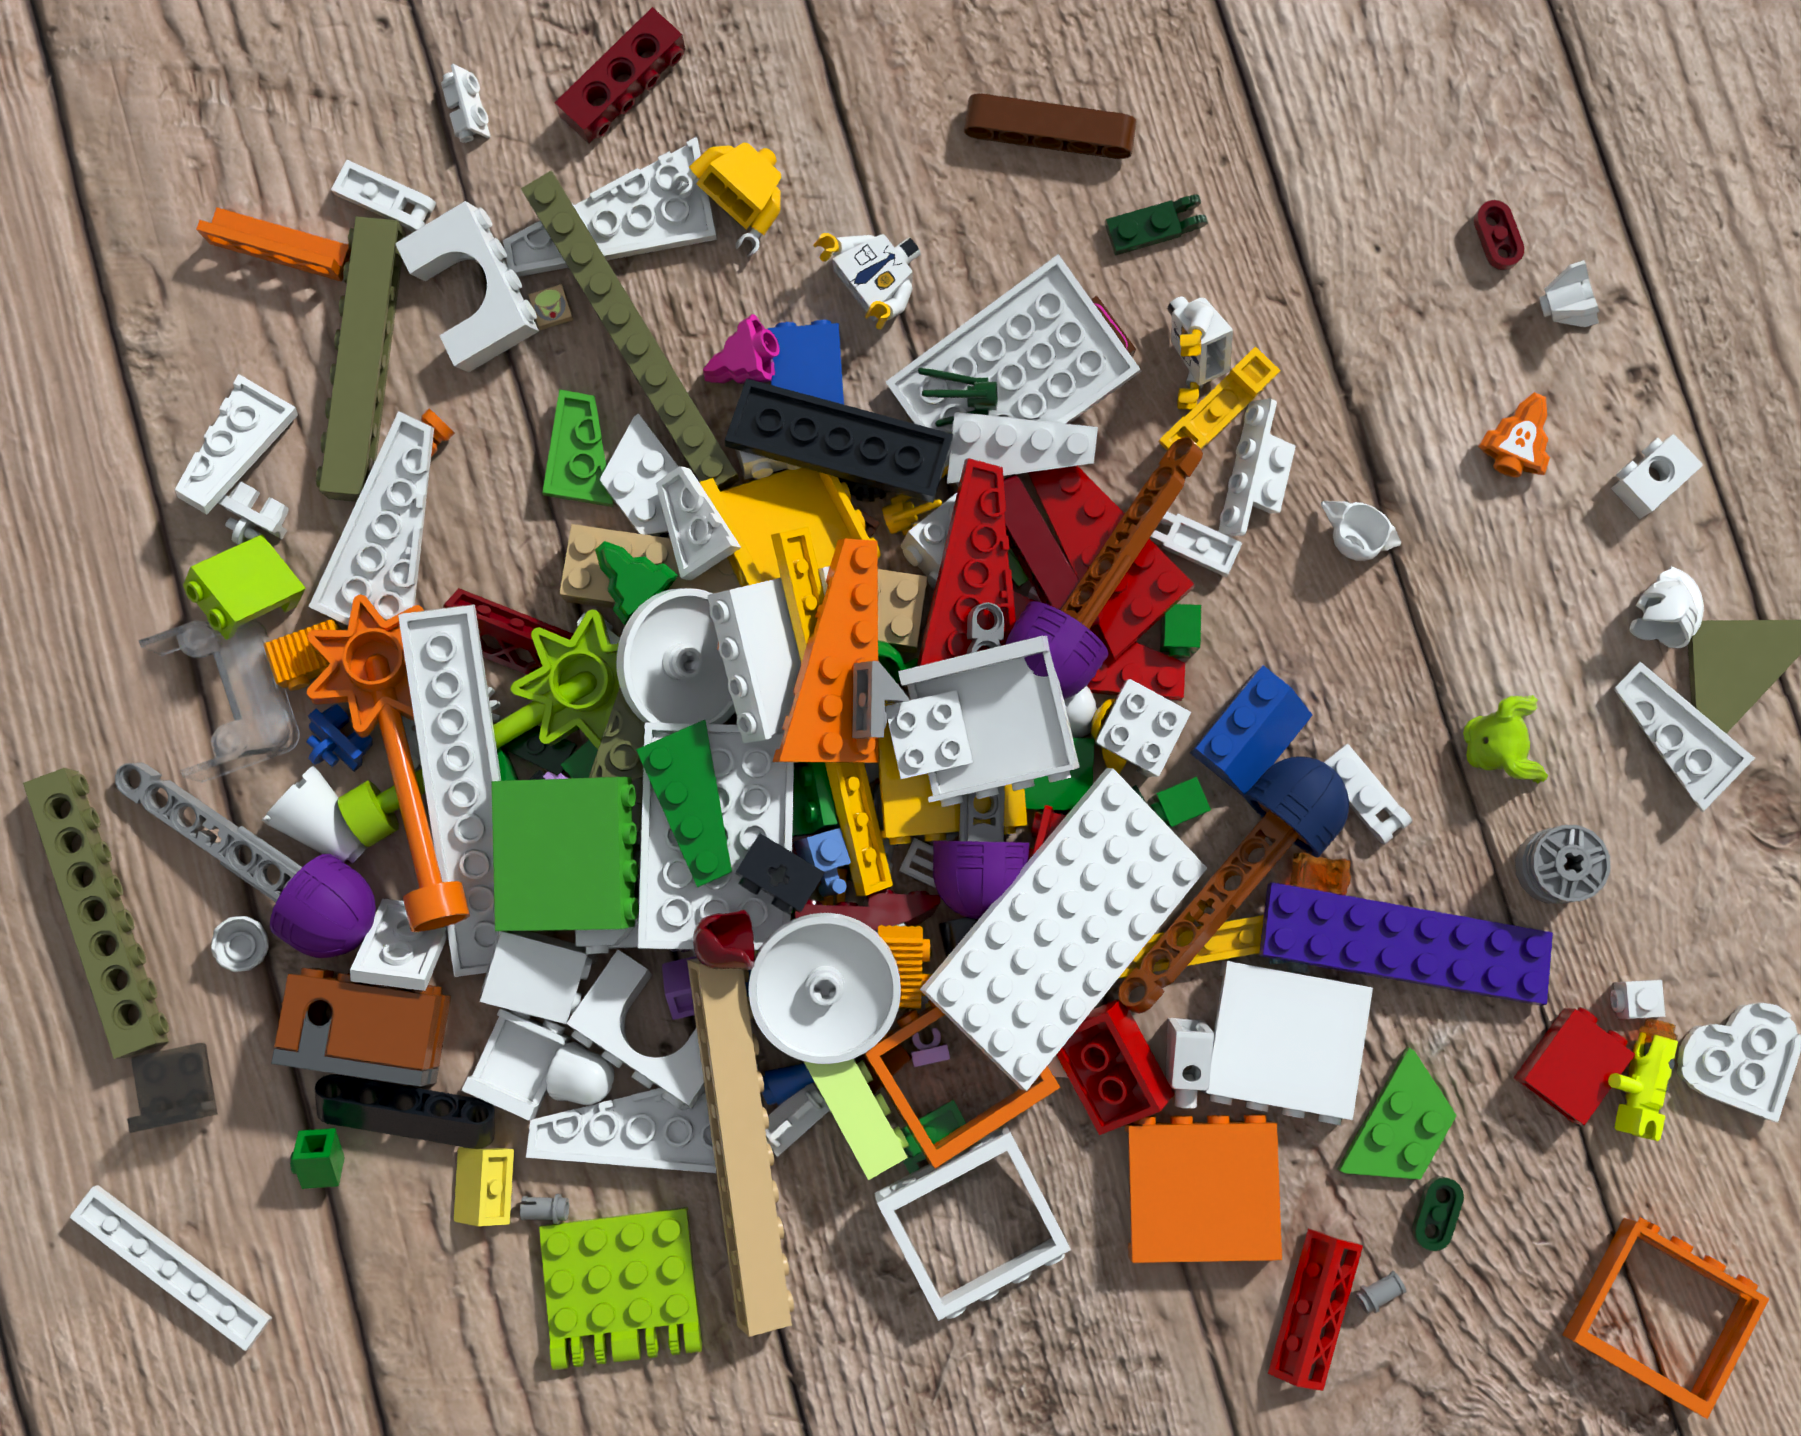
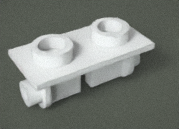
[441,64,490,143]
[765,1083,830,1157]

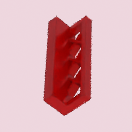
[1268,1228,1363,1391]

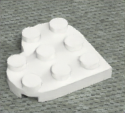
[1677,1003,1801,1123]

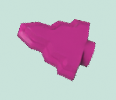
[703,314,780,384]

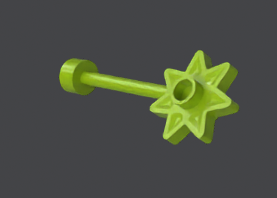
[338,609,620,847]

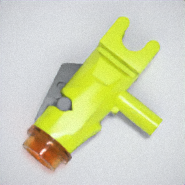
[1608,1018,1678,1141]

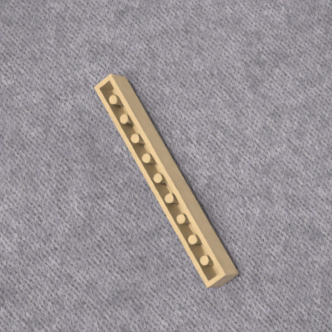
[687,958,794,1337]

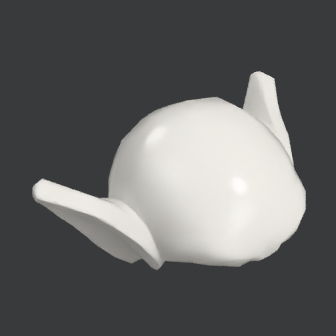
[1321,501,1401,561]

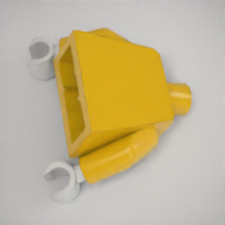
[671,142,781,256]

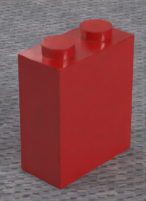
[1514,1007,1635,1126]

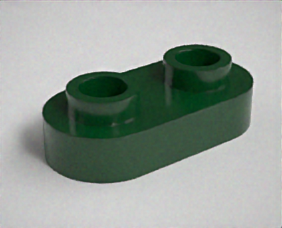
[1412,1176,1464,1251]

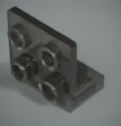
[127,1043,218,1133]

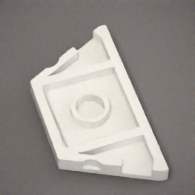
[600,413,679,537]

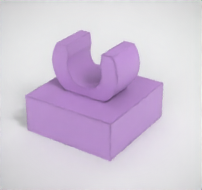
[911,1027,950,1067]

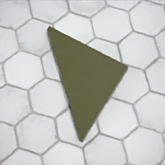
[1688,620,1801,734]
[589,688,645,832]

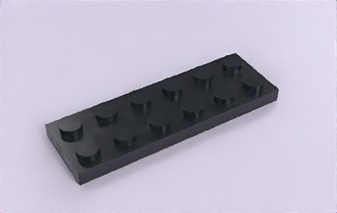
[725,378,954,503]

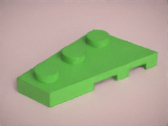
[542,389,613,507]

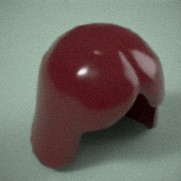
[693,910,755,970]

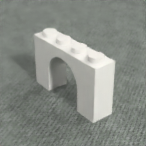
[395,201,539,372]
[566,950,705,1109]

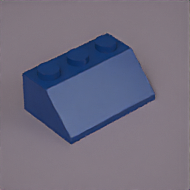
[1190,665,1313,798]

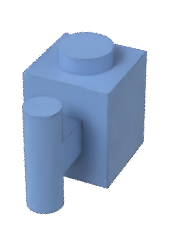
[793,828,851,897]

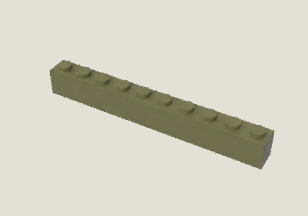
[521,170,740,492]

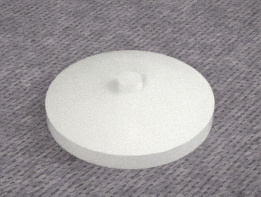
[617,588,735,724]
[749,913,901,1064]

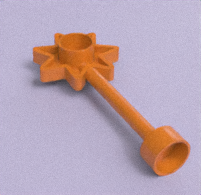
[307,594,470,932]

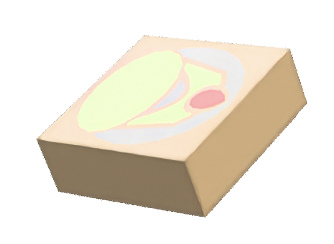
[528,284,574,330]

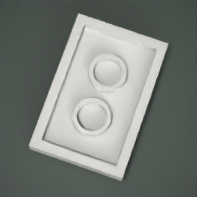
[350,899,448,991]

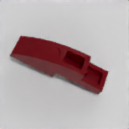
[790,889,940,932]

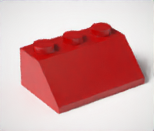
[1056,999,1175,1135]

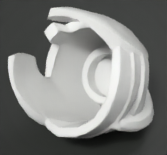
[1630,566,1704,649]

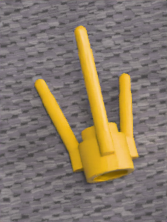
[882,465,949,535]

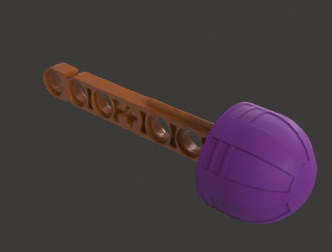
[1005,437,1203,700]

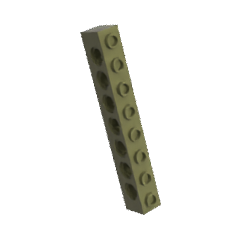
[23,768,169,1059]

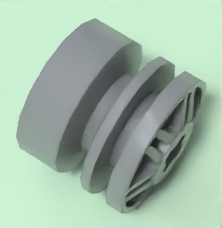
[1515,825,1610,904]

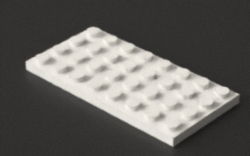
[920,768,1207,1091]

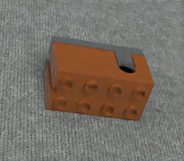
[271,967,451,1087]

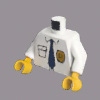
[813,233,921,329]
[1167,297,1233,410]

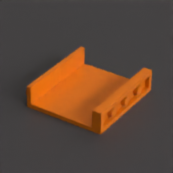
[1125,1114,1282,1263]

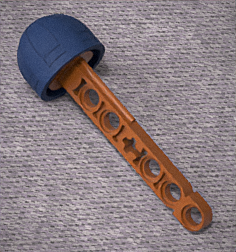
[1118,757,1349,1013]

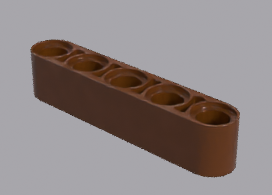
[964,93,1137,159]

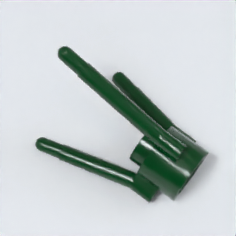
[918,368,998,427]

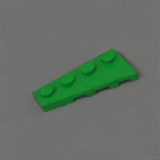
[636,720,732,888]

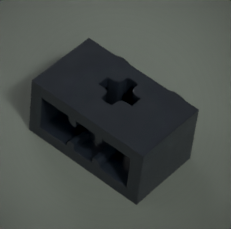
[735,833,825,915]

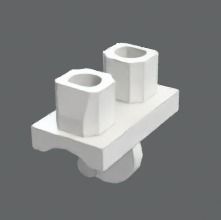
[218,481,289,545]

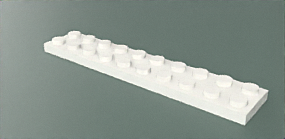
[398,604,501,977]

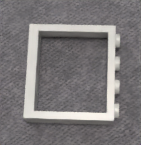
[874,1124,1071,1321]

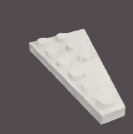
[503,137,717,277]
[308,411,434,625]
[526,1064,759,1173]

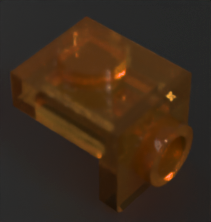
[1290,852,1351,895]

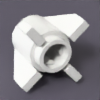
[1539,260,1599,327]

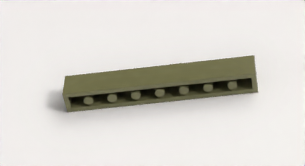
[316,216,406,502]

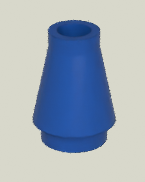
[762,1063,814,1106]

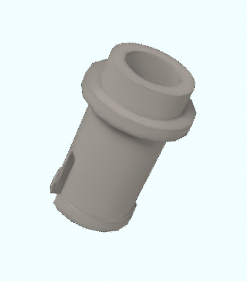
[520,1194,569,1224]
[1355,1271,1406,1314]

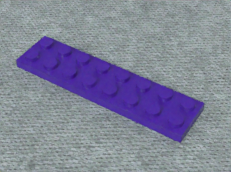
[1259,882,1553,1006]

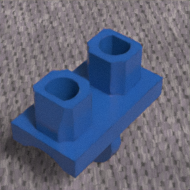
[306,704,373,772]

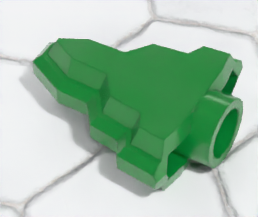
[595,541,678,625]

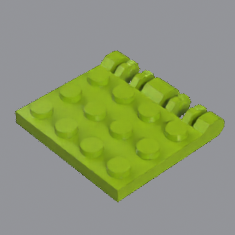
[539,1207,702,1370]

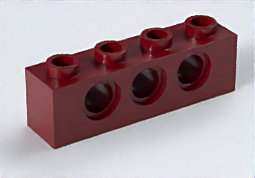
[554,7,686,144]

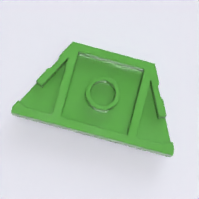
[1337,1047,1457,1180]

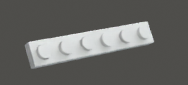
[70,1185,272,1351]

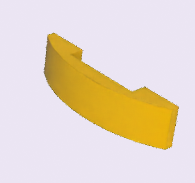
[1158,346,1281,450]

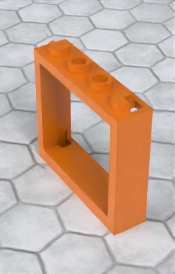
[863,999,1061,1169]
[1562,1217,1769,1419]

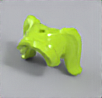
[1463,695,1548,784]

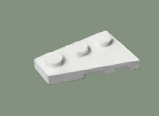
[656,466,741,581]

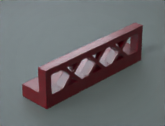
[443,588,573,675]

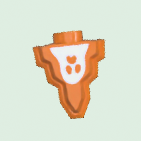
[1478,392,1550,477]

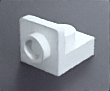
[1610,980,1666,1019]

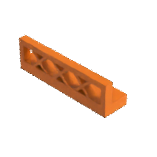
[196,207,351,282]

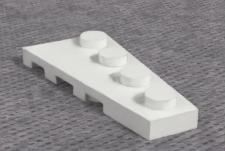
[947,412,1098,484]
[1614,662,1755,812]

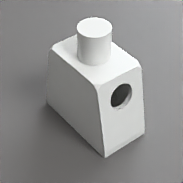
[1166,1018,1214,1108]

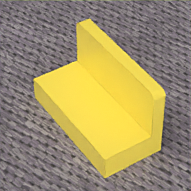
[454,1147,514,1226]

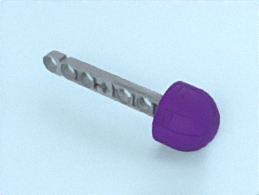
[933,602,1029,919]
[115,762,376,958]

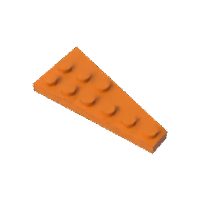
[772,538,879,763]

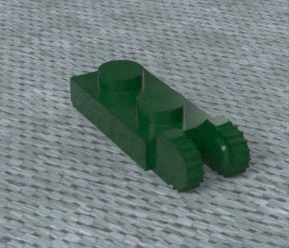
[1105,194,1208,256]

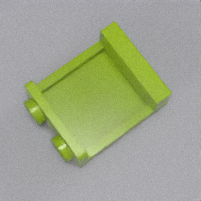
[183,534,306,640]

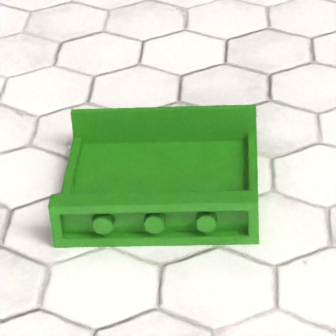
[491,777,639,931]

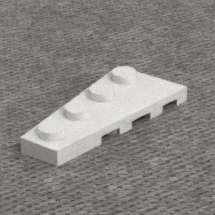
[175,374,298,515]

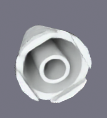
[262,766,368,864]

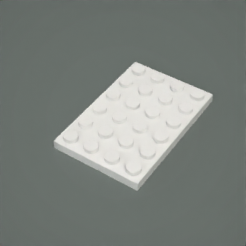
[886,254,1142,486]
[638,722,794,951]

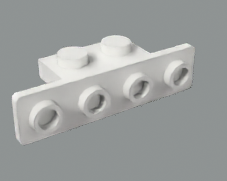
[1218,398,1296,537]

